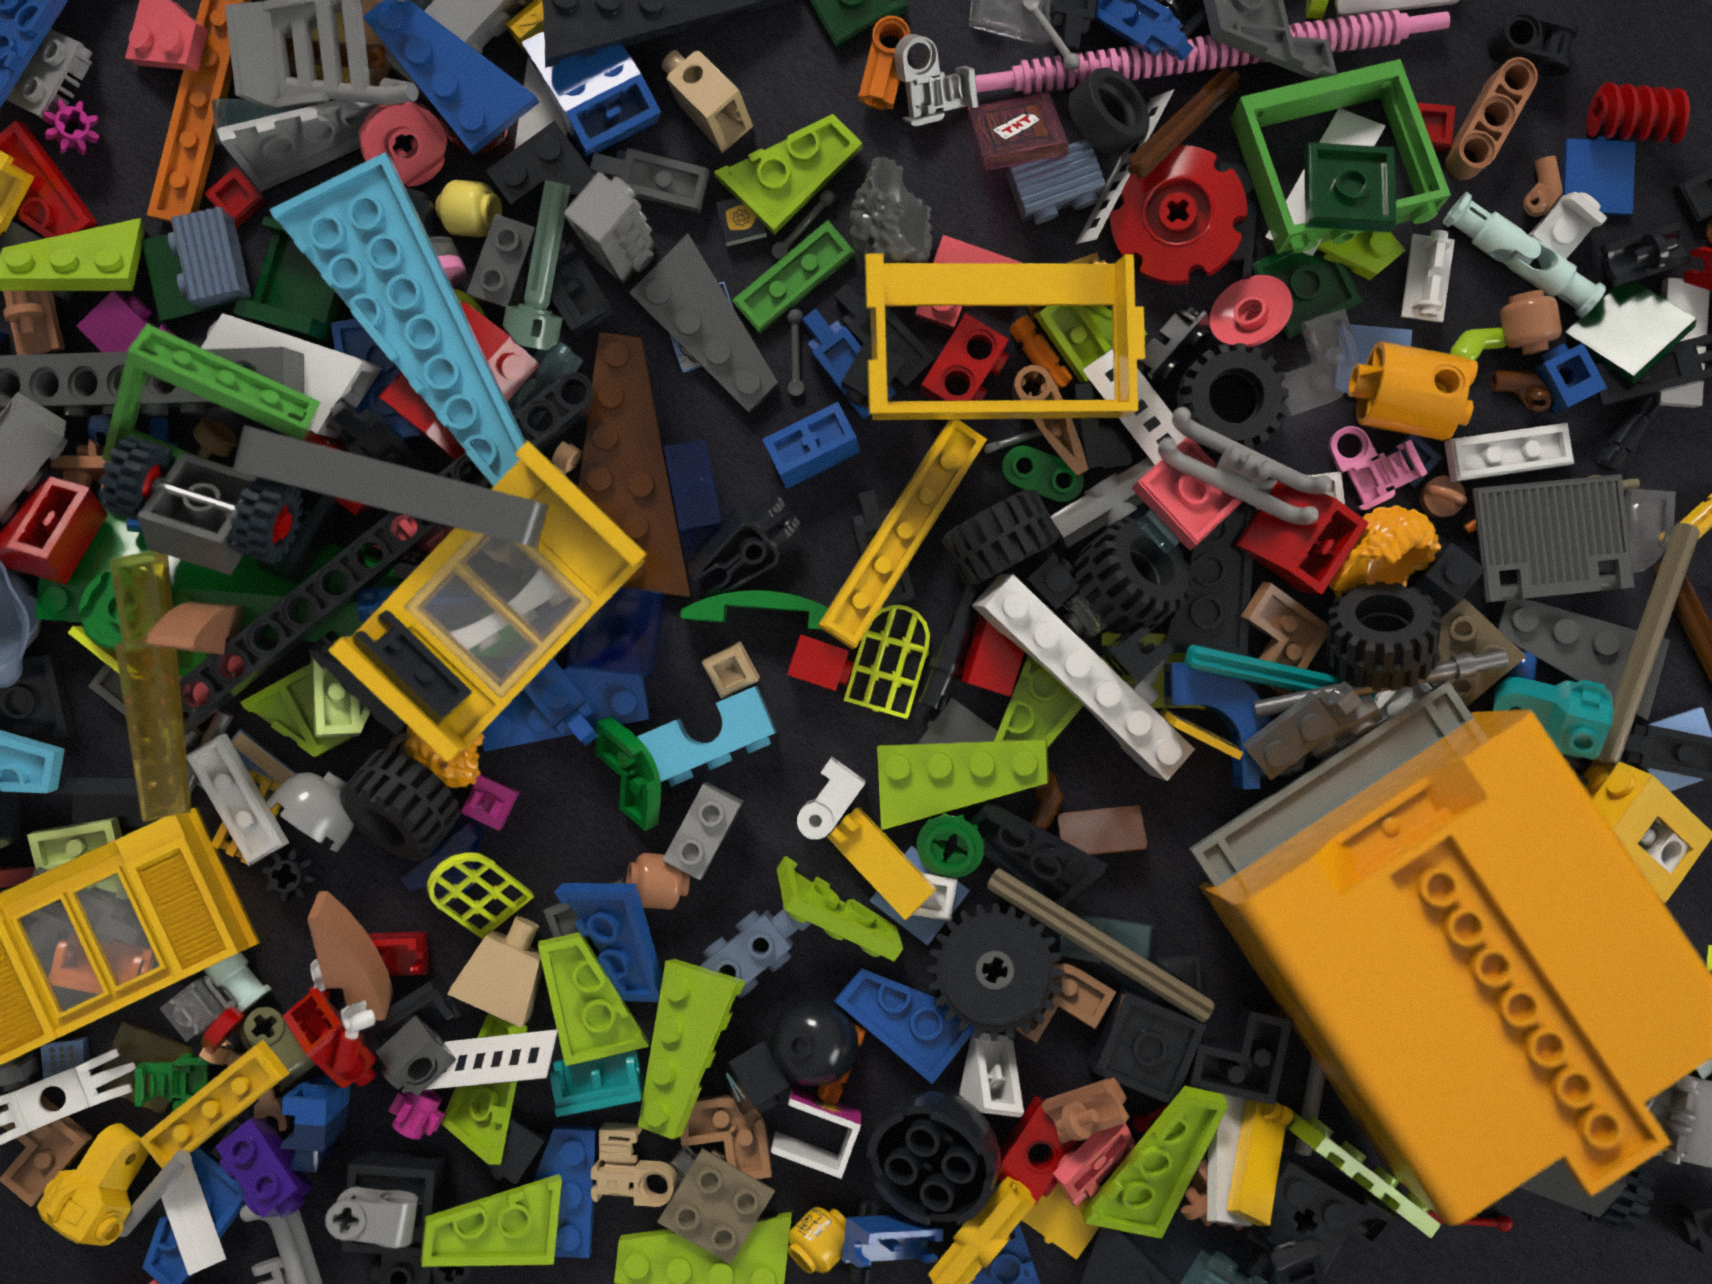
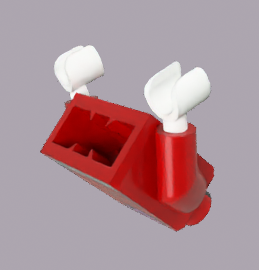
[282,959,377,1088]

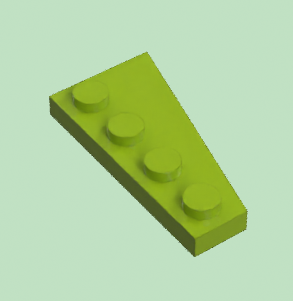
[638,959,746,1139]

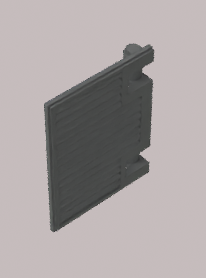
[1472,474,1635,603]

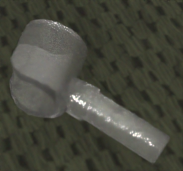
[665,1146,698,1206]

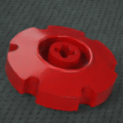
[1110,145,1247,285]

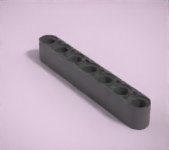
[233,426,549,548]

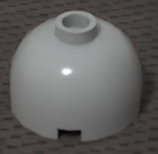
[266,771,355,852]

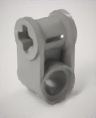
[326,1187,418,1248]

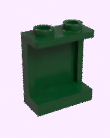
[233,217,342,344]

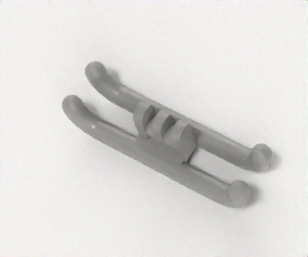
[1158,407,1333,525]
[240,1205,323,1284]

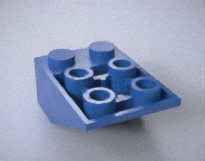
[521,31,661,160]

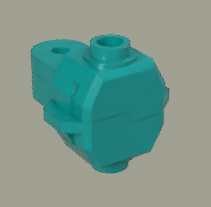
[1493,677,1614,760]

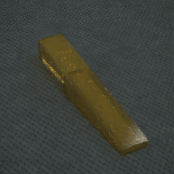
[109,550,191,821]

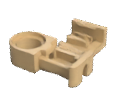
[591,1122,679,1207]

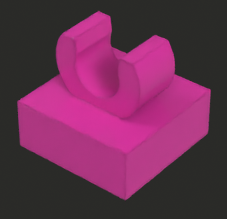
[461,774,520,831]

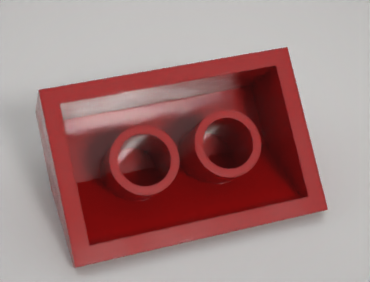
[379,301,540,460]

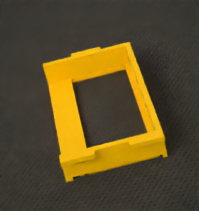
[865,254,1145,420]

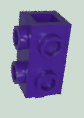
[215,1118,314,1218]

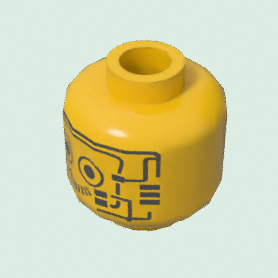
[787,1207,847,1274]

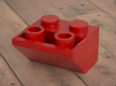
[0,476,107,585]
[1235,481,1369,595]

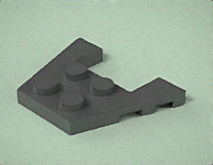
[1203,0,1337,79]

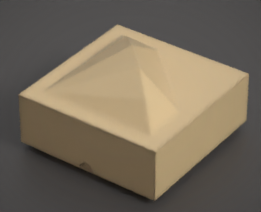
[702,641,760,699]

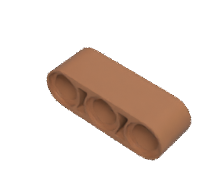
[1445,57,1538,180]

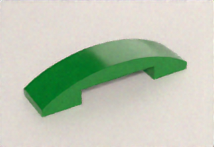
[681,590,828,630]

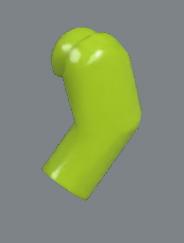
[1450,327,1506,360]

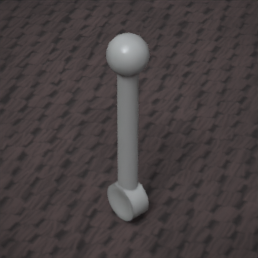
[1022,0,1080,70]

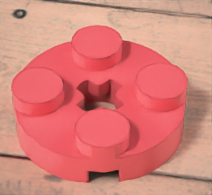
[358,101,447,187]

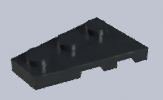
[967,800,1108,907]

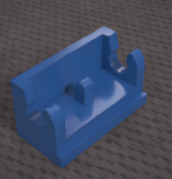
[762,402,861,489]
[842,1215,944,1268]

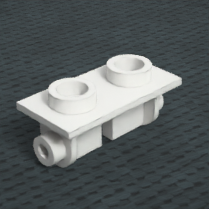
[1401,230,1455,323]

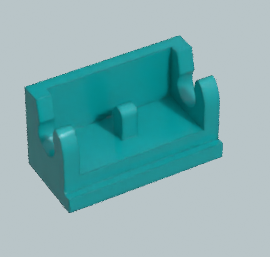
[550,1049,645,1117]

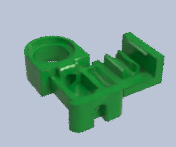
[135,1053,213,1111]

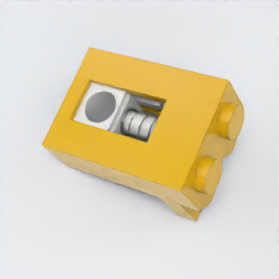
[1584,759,1712,904]

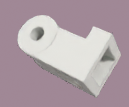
[797,756,866,839]

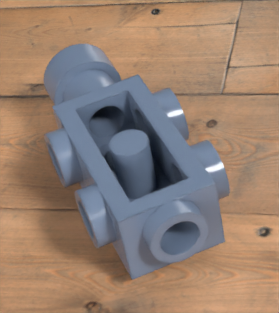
[700,904,812,999]

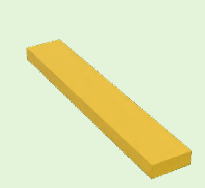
[817,419,987,649]

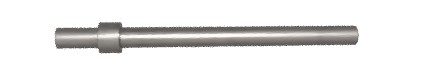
[1251,649,1508,718]

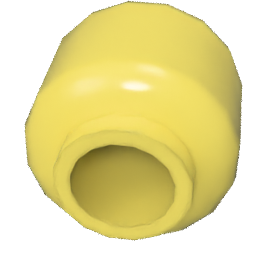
[435,180,502,238]

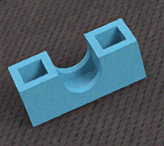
[637,686,777,787]

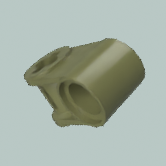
[239,1007,316,1091]

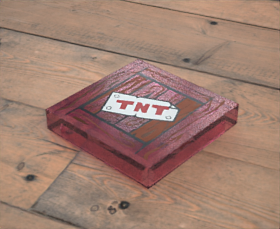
[967,92,1068,171]

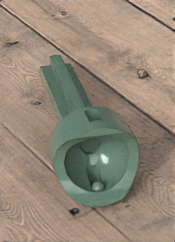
[503,180,571,350]

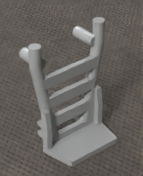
[225,0,419,110]

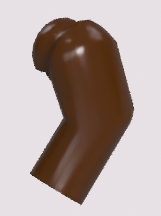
[1490,371,1552,412]

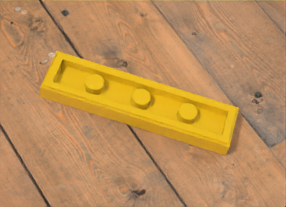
[139,1039,290,1169]

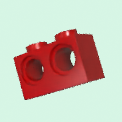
[920,313,1010,401]

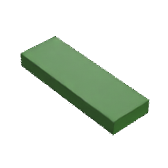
[732,220,855,335]

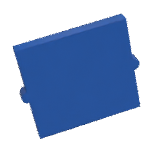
[1562,136,1636,216]

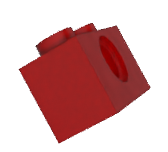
[998,1095,1083,1205]

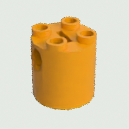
[1348,341,1478,441]

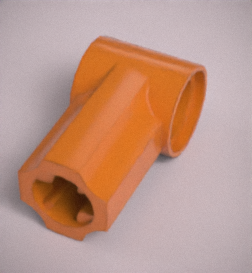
[858,16,910,110]

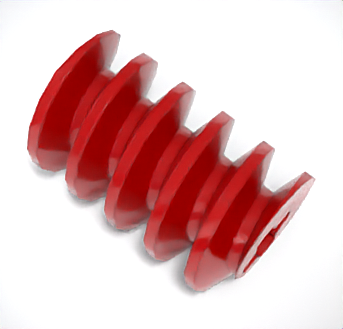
[1586,82,1690,144]

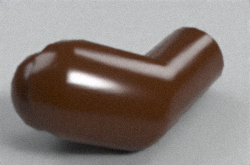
[1029,770,1064,832]

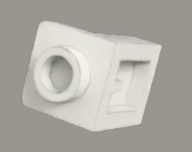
[1528,192,1607,259]

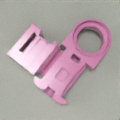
[1329,426,1428,510]

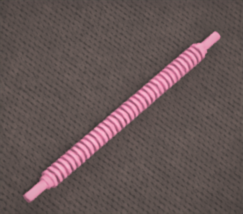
[975,10,1450,95]

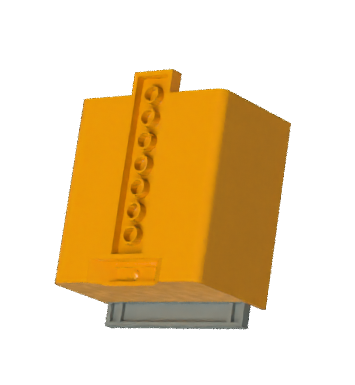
[1188,681,1712,1225]

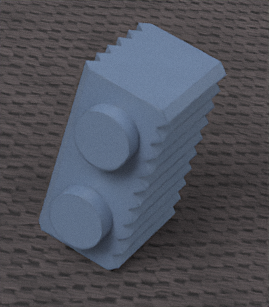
[1006,139,1106,224]
[168,207,251,309]

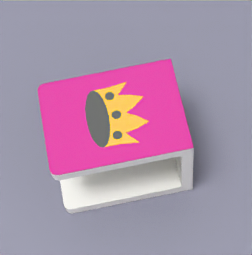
[771,1086,861,1179]

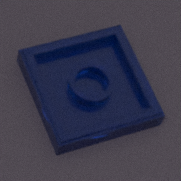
[567,588,665,677]

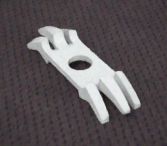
[0,1048,136,1145]

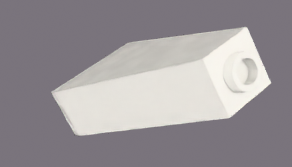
[201,313,382,439]

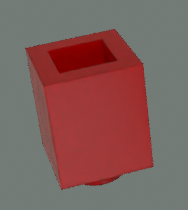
[787,634,854,691]

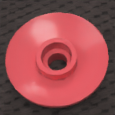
[1209,275,1293,348]

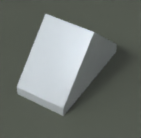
[959,1032,1024,1117]

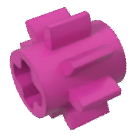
[43,99,99,155]
[388,1089,446,1139]

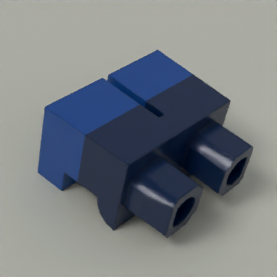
[280,1075,350,1172]

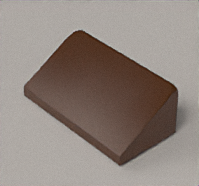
[1056,804,1148,855]

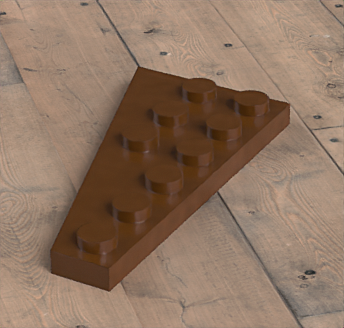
[578,332,692,598]

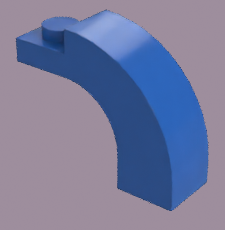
[1164,662,1271,789]

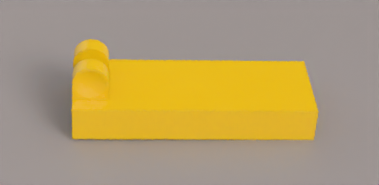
[827,807,938,920]
[1226,1099,1293,1226]

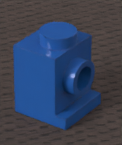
[1534,343,1607,414]

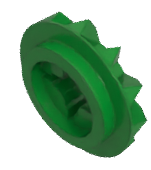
[917,812,985,878]

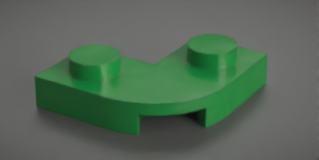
[595,716,661,831]

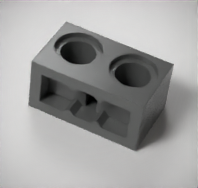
[466,214,536,314]

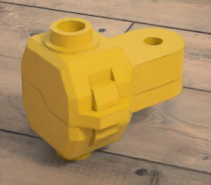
[37,1123,149,1246]

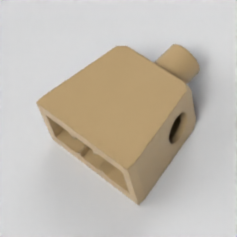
[662,50,753,153]
[448,916,543,1028]

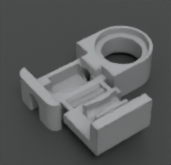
[894,34,978,126]

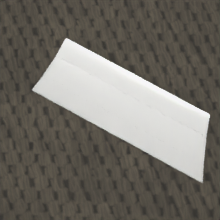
[161,1161,226,1276]

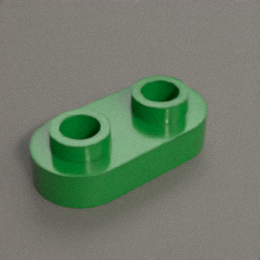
[1001,446,1084,504]

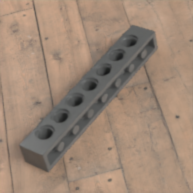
[0,347,304,418]

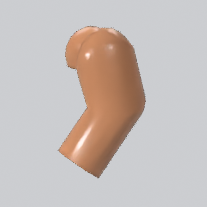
[1524,156,1563,217]

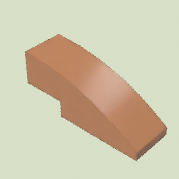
[146,601,245,654]
[308,891,394,1020]

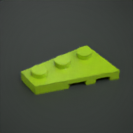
[994,655,1084,748]
[538,932,649,1066]
[441,1013,528,1165]
[421,1174,562,1267]

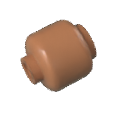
[1500,290,1562,355]
[626,853,690,910]

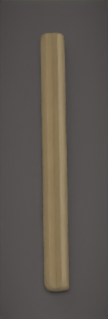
[1596,523,1700,766]
[987,869,1215,1023]

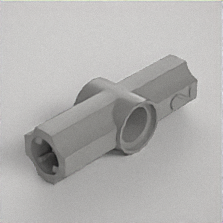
[1051,457,1155,549]

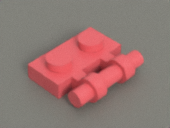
[1053,1123,1135,1207]

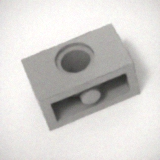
[662,781,744,880]

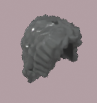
[849,157,933,264]

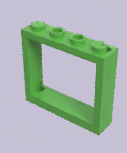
[1230,59,1451,254]
[102,324,321,485]

